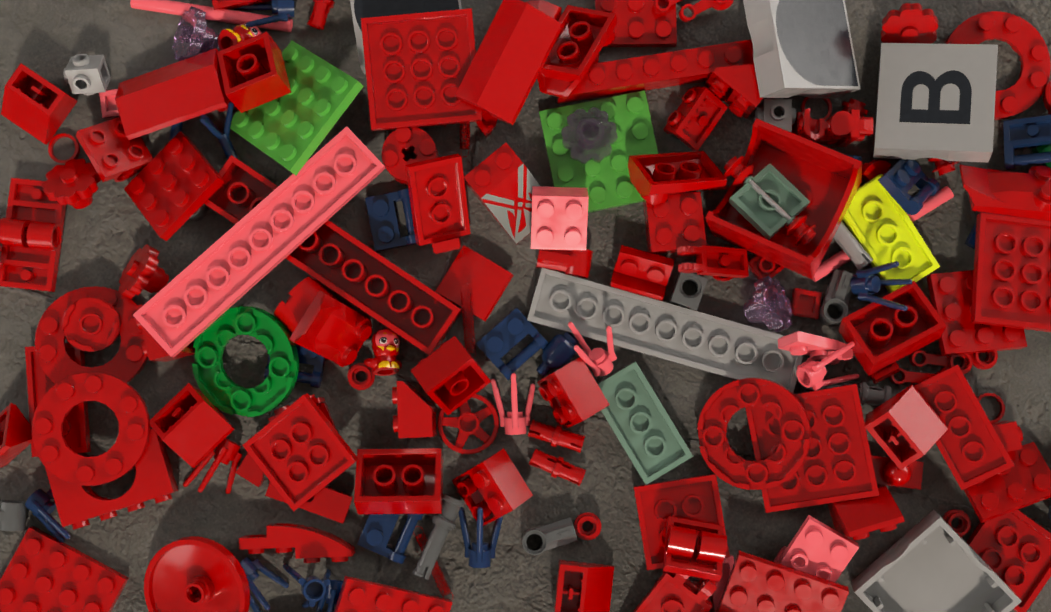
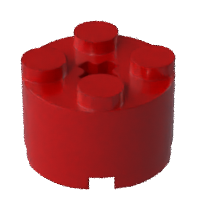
[382,127,439,186]
[274,276,337,333]

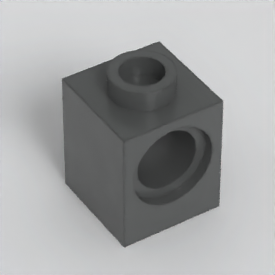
[668,272,708,311]

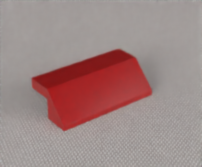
[455,0,564,125]
[115,48,229,140]

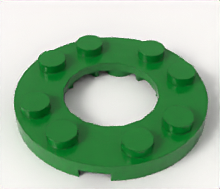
[192,306,299,417]

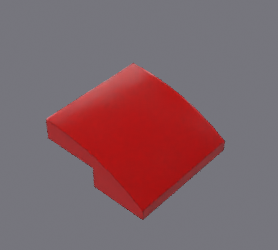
[435,245,514,322]

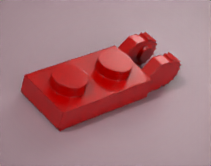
[677,245,749,278]

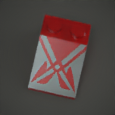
[464,143,541,245]

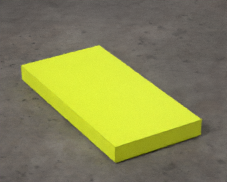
[843,174,940,293]

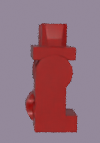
[791,108,873,147]

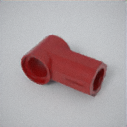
[536,249,593,279]

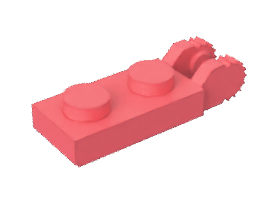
[778,331,854,365]

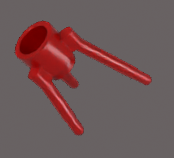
[183,438,243,494]

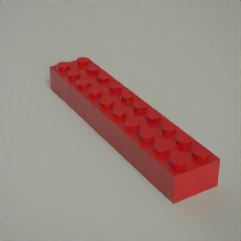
[204,155,462,355]

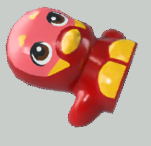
[217,23,262,51]
[364,329,402,376]

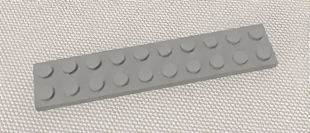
[527,268,803,393]

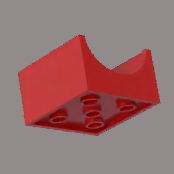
[705,118,862,279]

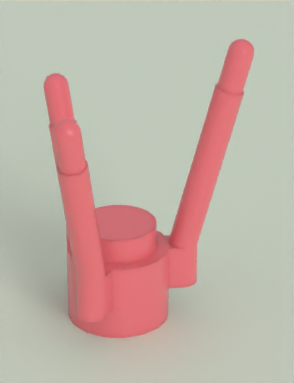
[568,322,617,377]
[796,341,859,391]
[491,373,535,435]

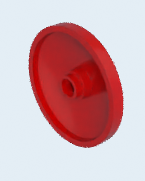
[144,536,250,612]

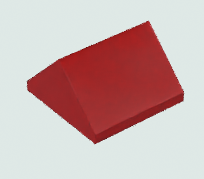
[0,403,33,468]

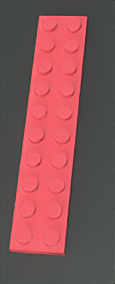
[133,126,385,358]

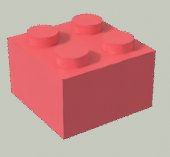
[531,186,589,250]

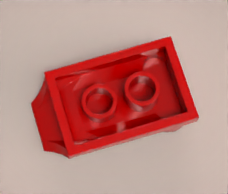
[537,5,618,98]
[628,151,729,205]
[959,164,1051,221]
[289,290,372,367]

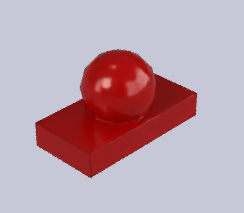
[871,455,924,490]

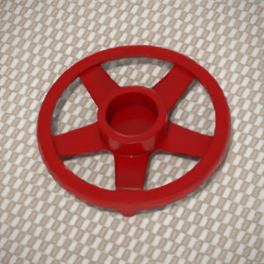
[437,394,499,454]

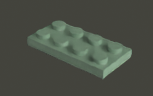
[598,361,693,485]

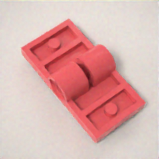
[774,515,859,582]

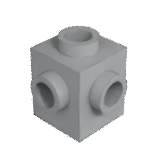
[63,54,111,95]
[755,98,796,132]

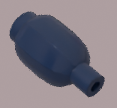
[536,331,579,376]

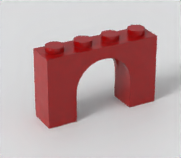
[45,429,179,530]

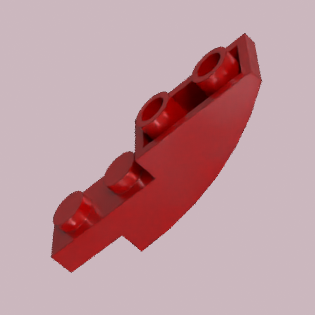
[239,523,356,563]

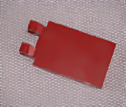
[633,572,718,612]

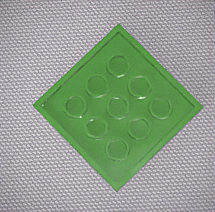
[230,41,364,175]
[539,90,658,213]

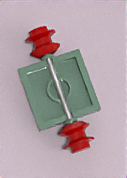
[724,156,817,246]

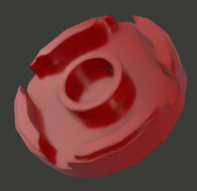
[62,296,121,352]

